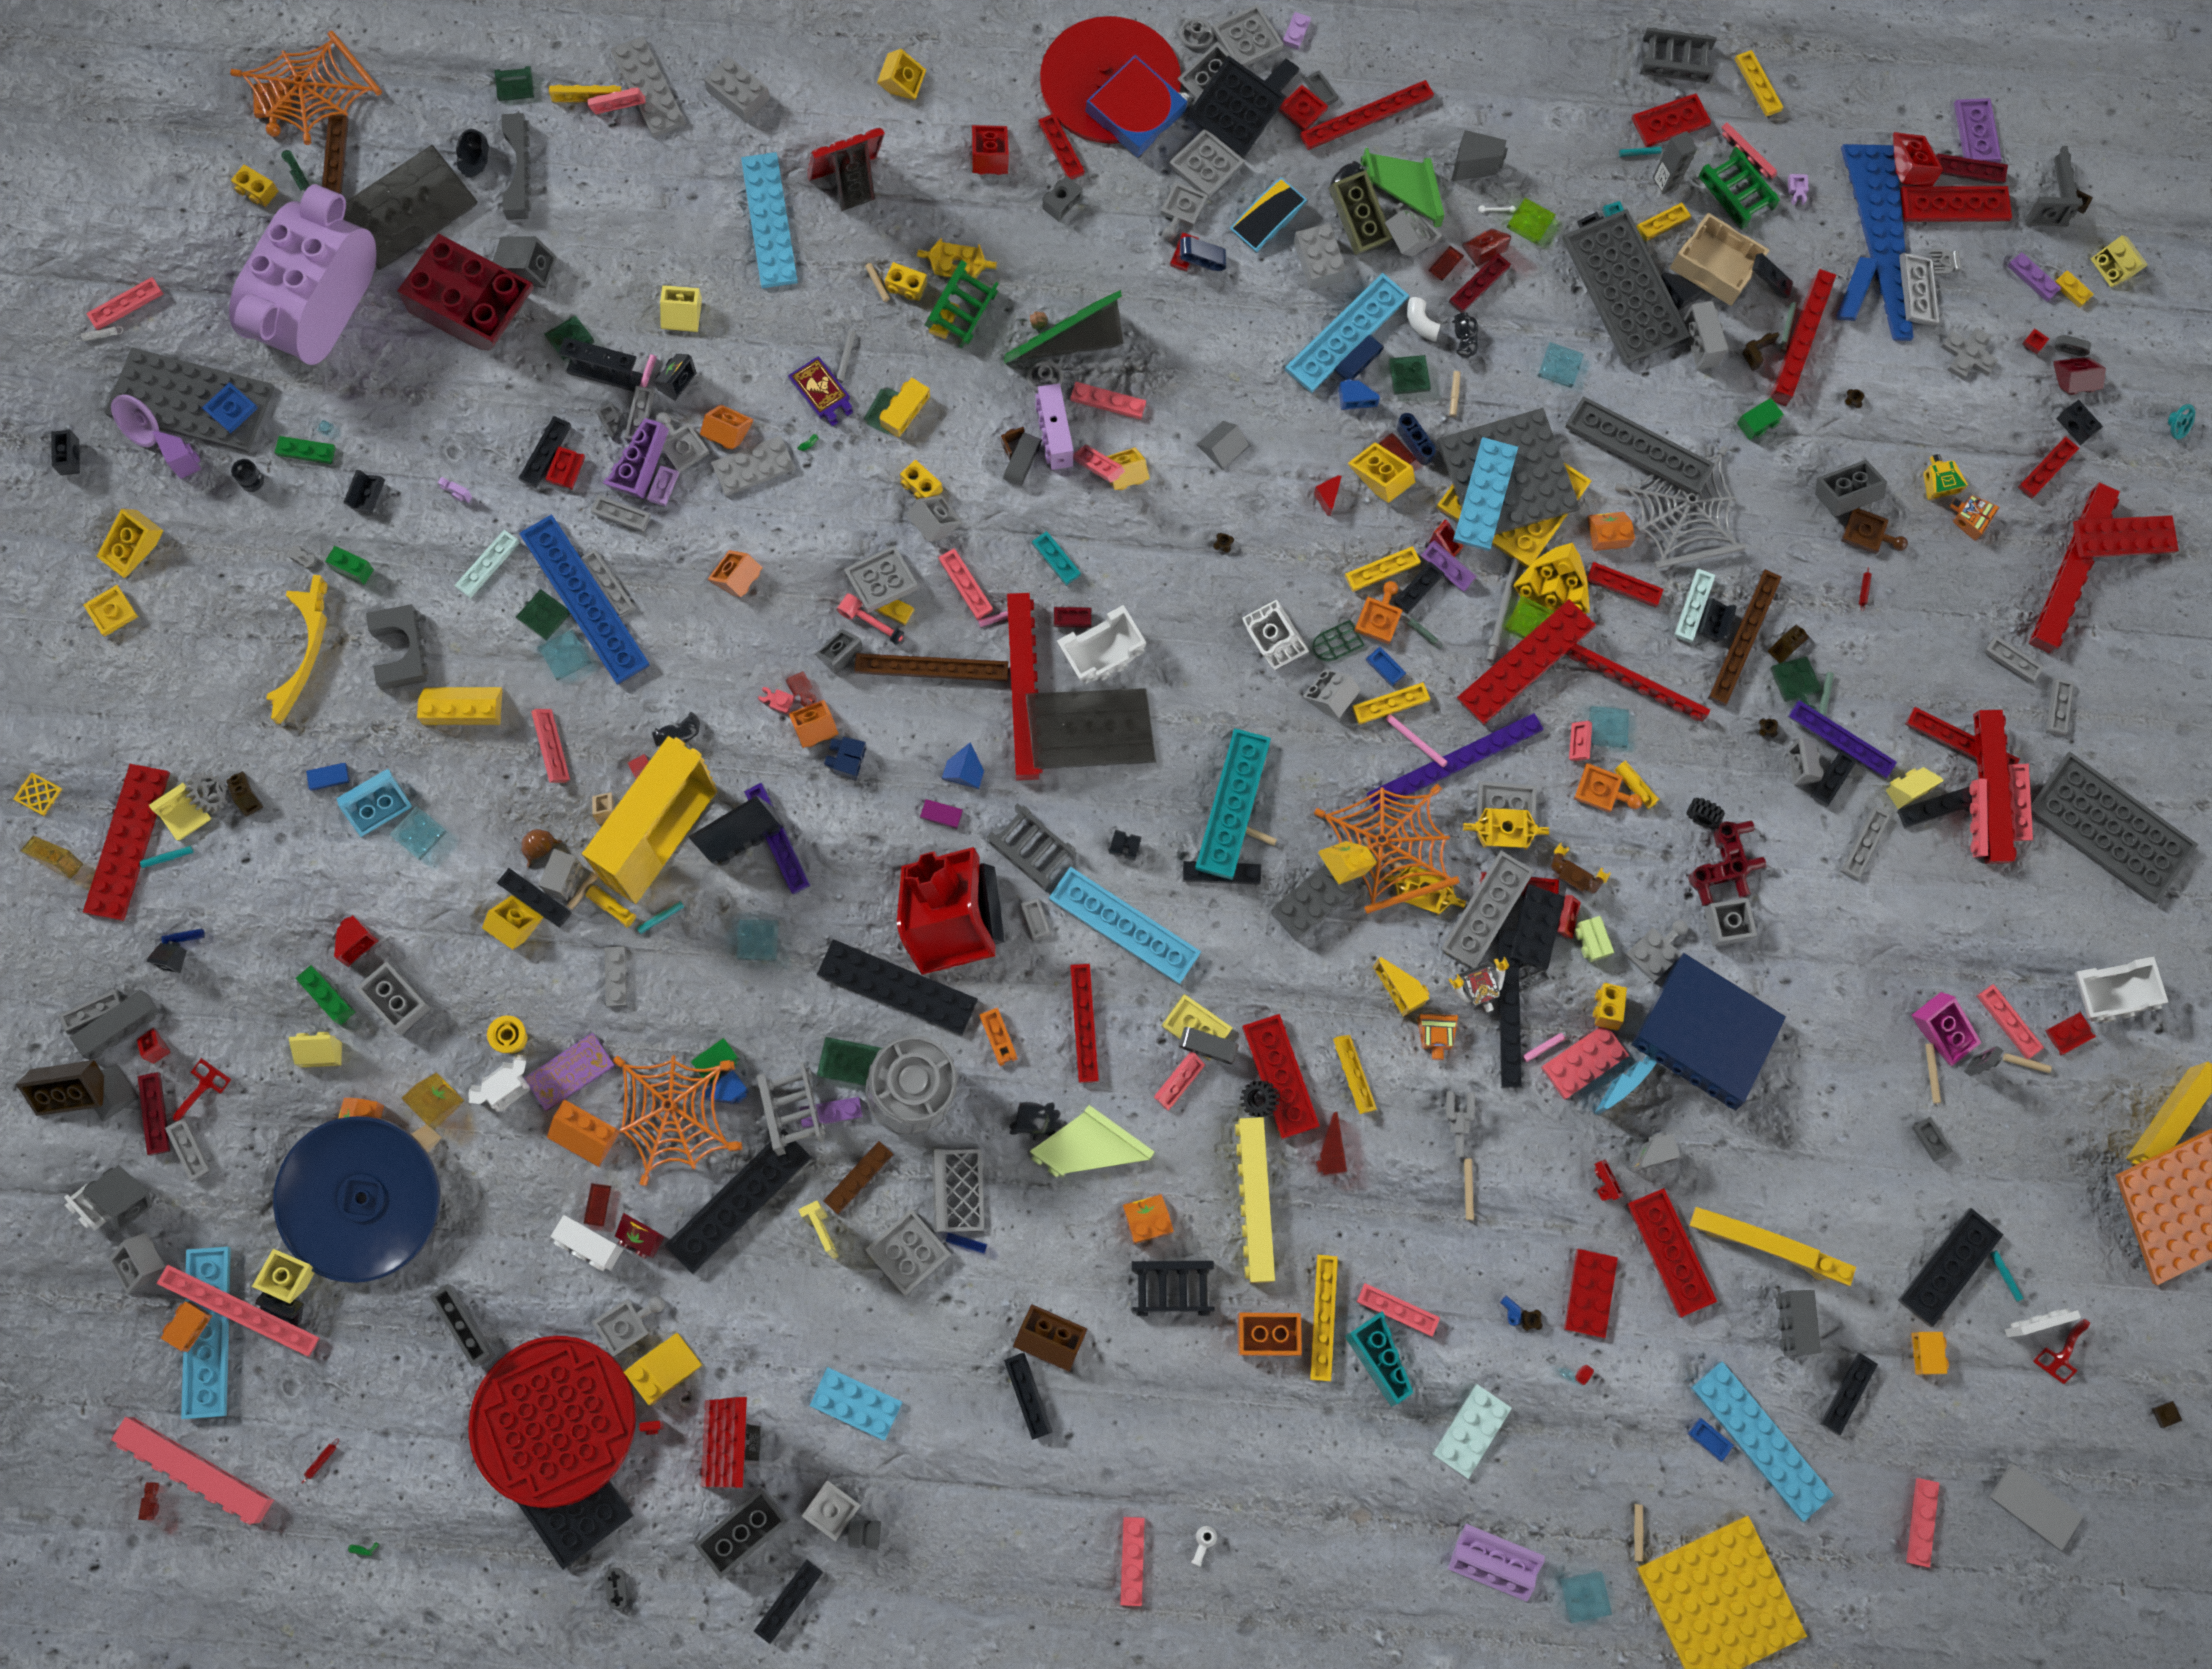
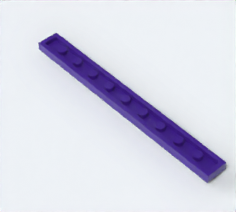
[1366,713,1544,811]

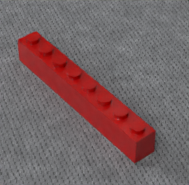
[1770,268,1836,406]
[1973,709,2017,864]

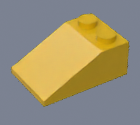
[1348,442,1415,503]
[96,508,164,578]
[1373,957,1429,1017]
[624,1333,702,1406]

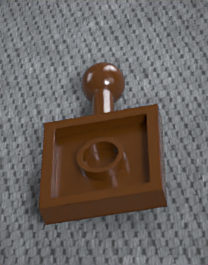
[1841,508,1908,554]

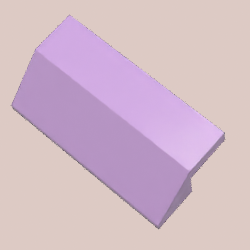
[1448,1524,1545,1602]

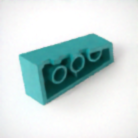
[1344,1311,1414,1407]

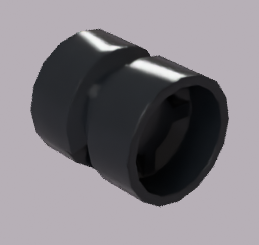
[231,459,264,492]
[1109,829,1142,861]

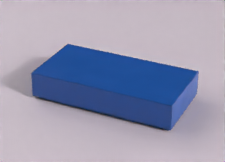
[1366,647,1406,687]
[306,763,350,791]
[1688,1418,1734,1462]

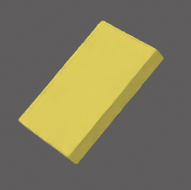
[1161,994,1233,1061]

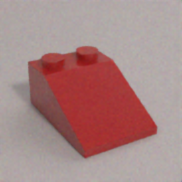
[972,125,1009,175]
[1893,132,1943,186]

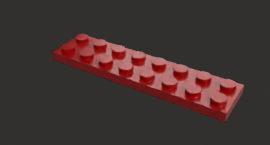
[1457,599,1596,726]
[83,764,170,921]

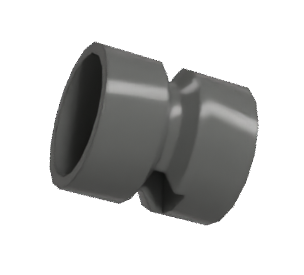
[848,1519,881,1550]

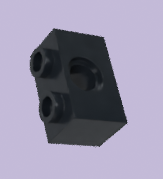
[2056,399,2103,446]
[51,430,80,476]

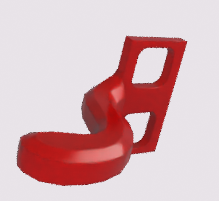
[172,1058,232,1122]
[2033,1319,2090,1384]

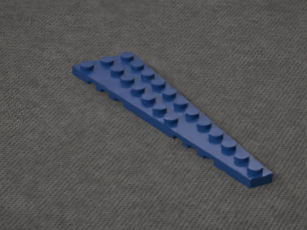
[1841,144,1914,341]

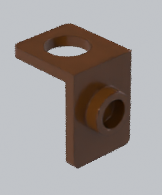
[1001,427,1025,461]

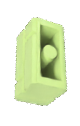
[1574,916,1615,962]

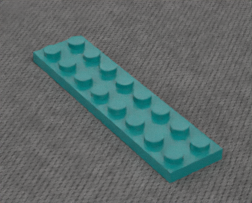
[1195,728,1271,880]

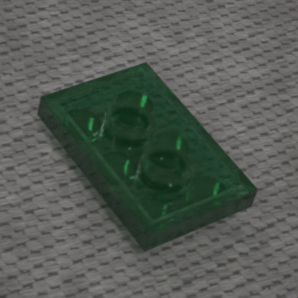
[817,1037,883,1086]

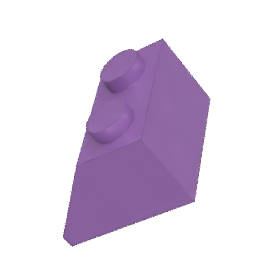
[152,431,201,479]

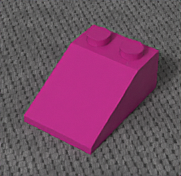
[1911,992,1981,1066]

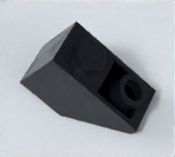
[1661,272,1701,310]

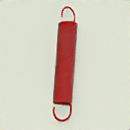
[1859,567,1872,611]
[302,1438,339,1484]

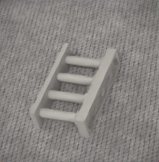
[757,1062,826,1156]

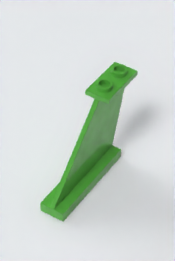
[1360,148,1444,227]

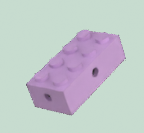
[1035,383,1073,470]

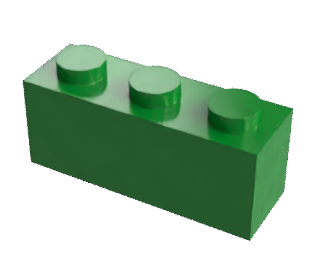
[295,965,356,1026]

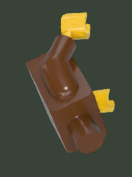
[1551,843,1611,895]

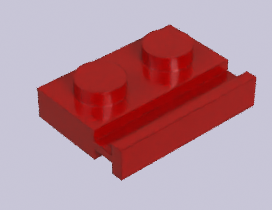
[546,446,585,490]
[2045,1012,2096,1056]

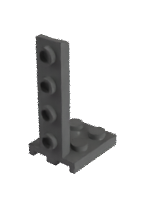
[2025,146,2083,227]

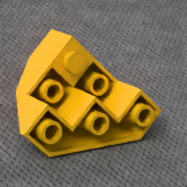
[1514,543,1590,614]

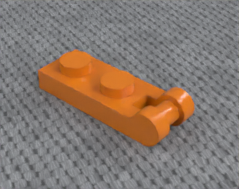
[979,1007,1018,1067]

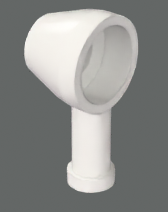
[1191,1526,1217,1567]

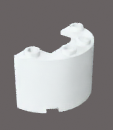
[1057,605,1146,684]
[2074,957,2168,1023]

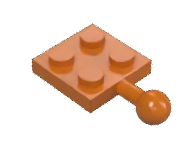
[253,82,292,137]
[1354,581,1403,645]
[1573,763,1642,813]

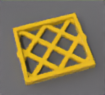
[13,772,62,816]

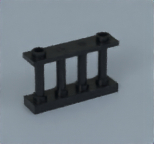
[559,337,643,392]
[1131,1261,1215,1316]

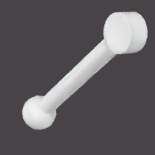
[1478,206,1516,214]

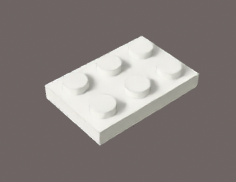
[2004,1308,2081,1337]

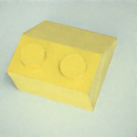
[1885,767,1944,810]
[252,1249,314,1304]

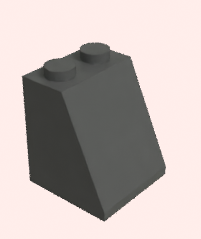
[1451,130,1508,181]
[492,236,557,288]
[83,1165,152,1233]

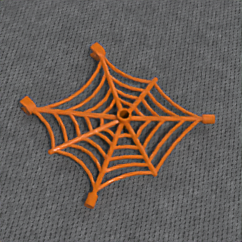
[613,1055,742,1186]

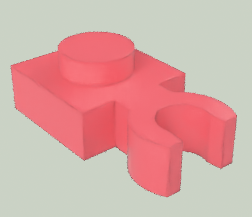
[758,687,795,715]

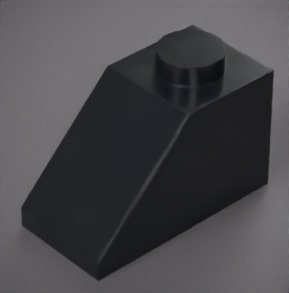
[146,941,187,973]

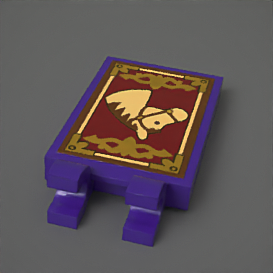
[788,356,853,426]

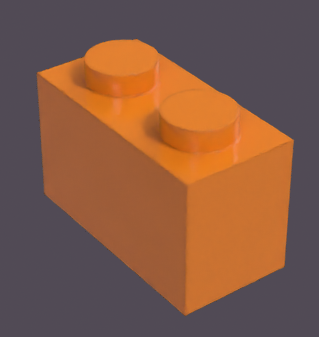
[161,1301,213,1352]

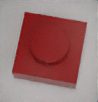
[2022,328,2049,355]
[639,1420,664,1435]

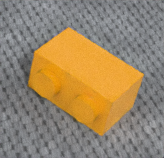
[1911,1332,1949,1375]

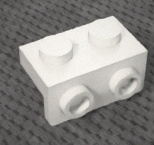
[64,1184,106,1231]

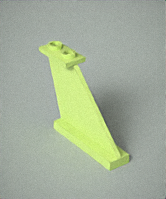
[1030,1105,1154,1178]

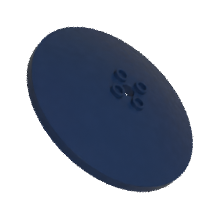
[273,1116,440,1283]

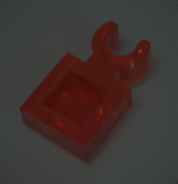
[785,671,816,707]
[138,1482,159,1520]

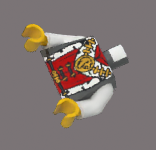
[1448,957,1509,1012]

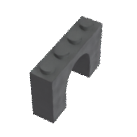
[366,604,429,690]

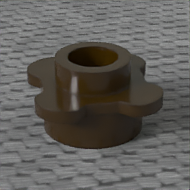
[1844,389,1865,408]
[1213,533,1234,553]
[1759,718,1778,738]
[1521,1309,1543,1331]

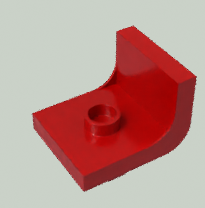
[897,847,996,975]

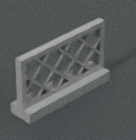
[932,1149,984,1233]

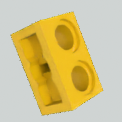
[231,164,279,207]
[884,262,927,301]
[900,459,943,500]
[1593,983,1627,1031]

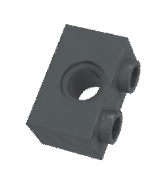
[1042,176,1083,222]

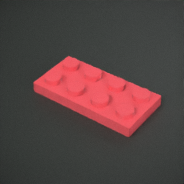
[1541,1027,1629,1100]

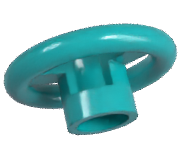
[2168,404,2196,440]

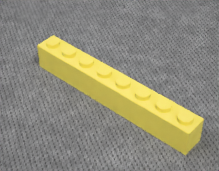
[1235,1117,1275,1284]

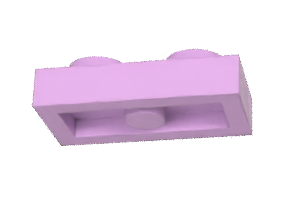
[1283,12,1311,50]
[647,465,679,507]

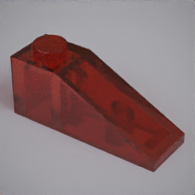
[1316,1112,1347,1177]

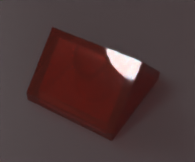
[1462,228,1511,267]

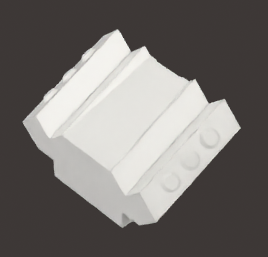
[1242,600,1309,670]
[468,1054,530,1112]

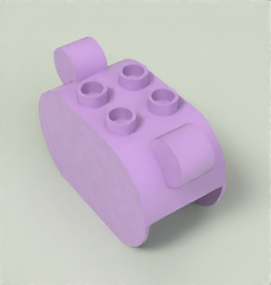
[229,184,376,365]

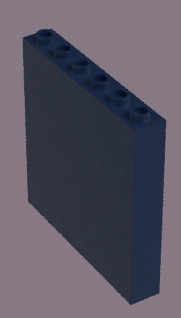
[1631,952,1786,1111]

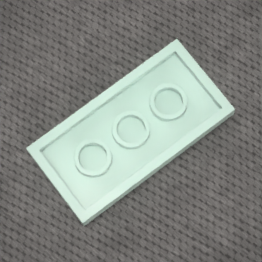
[1432,1384,1512,1479]

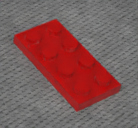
[1631,93,1711,147]
[1564,1249,1618,1339]

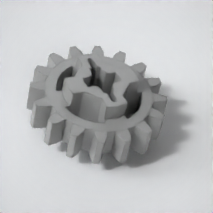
[185,771,230,814]

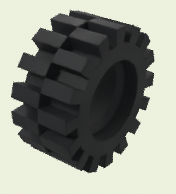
[1686,797,1725,829]
[1240,1081,1280,1117]

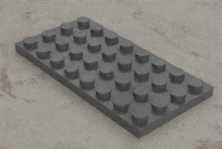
[1562,209,1690,366]
[104,347,275,453]
[2031,751,2199,904]

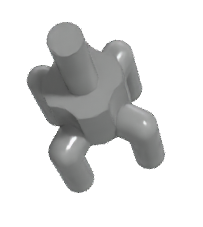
[1446,1091,1475,1157]

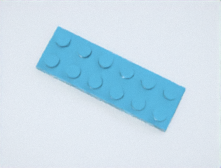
[1453,437,1518,551]

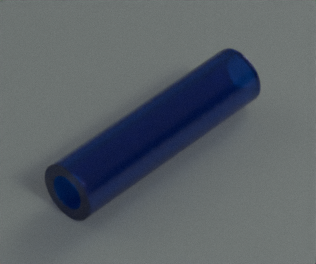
[161,928,205,944]
[946,1232,987,1254]

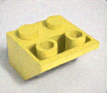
[2090,235,2148,287]
[660,285,702,332]
[289,1032,342,1068]

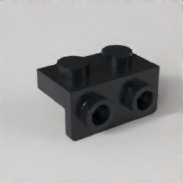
[344,470,385,513]
[1698,598,1737,642]
[255,1292,304,1326]

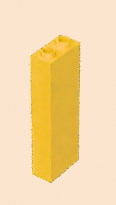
[2126,1061,2212,1167]

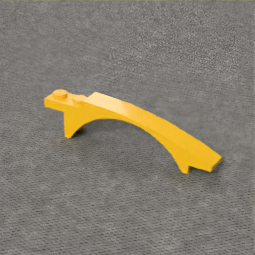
[266,575,328,724]
[1689,1207,1856,1287]

